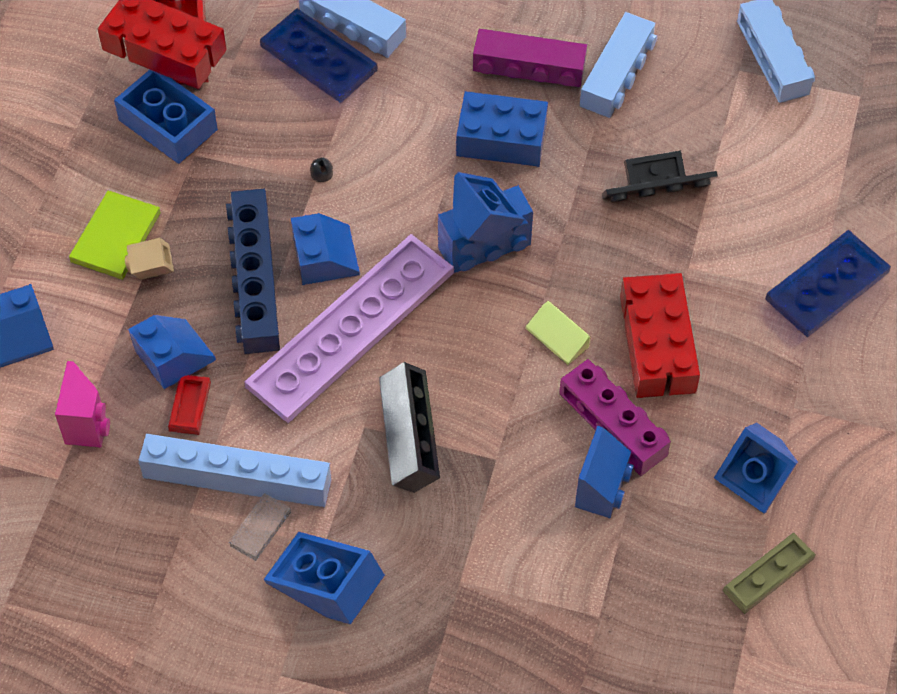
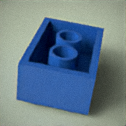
[114,69,218,164]
[456,91,548,167]
[438,185,533,274]

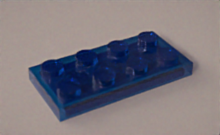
[260,8,378,103]
[765,230,891,338]

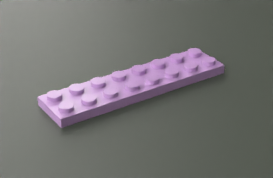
[244,234,454,423]

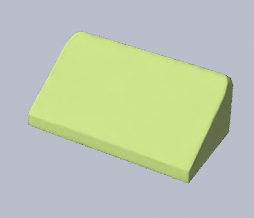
[526,301,590,365]

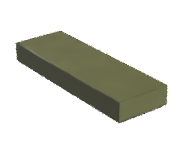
[723,532,816,614]

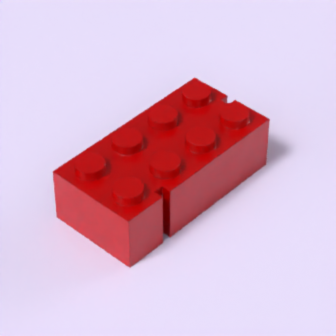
[97,0,227,90]
[620,273,700,398]

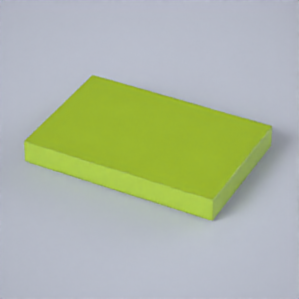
[69,190,161,280]

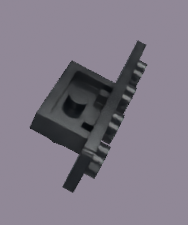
[602,150,718,202]

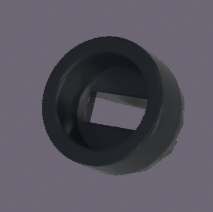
[310,157,333,182]

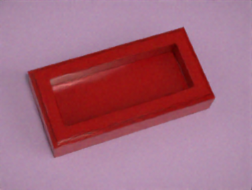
[168,375,211,435]

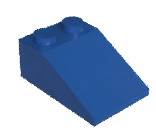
[264,532,385,625]

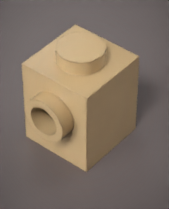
[125,238,174,280]

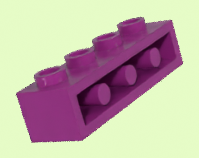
[472,28,588,87]
[559,359,671,477]

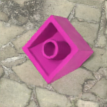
[55,361,110,448]

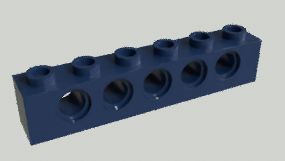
[226,188,280,354]

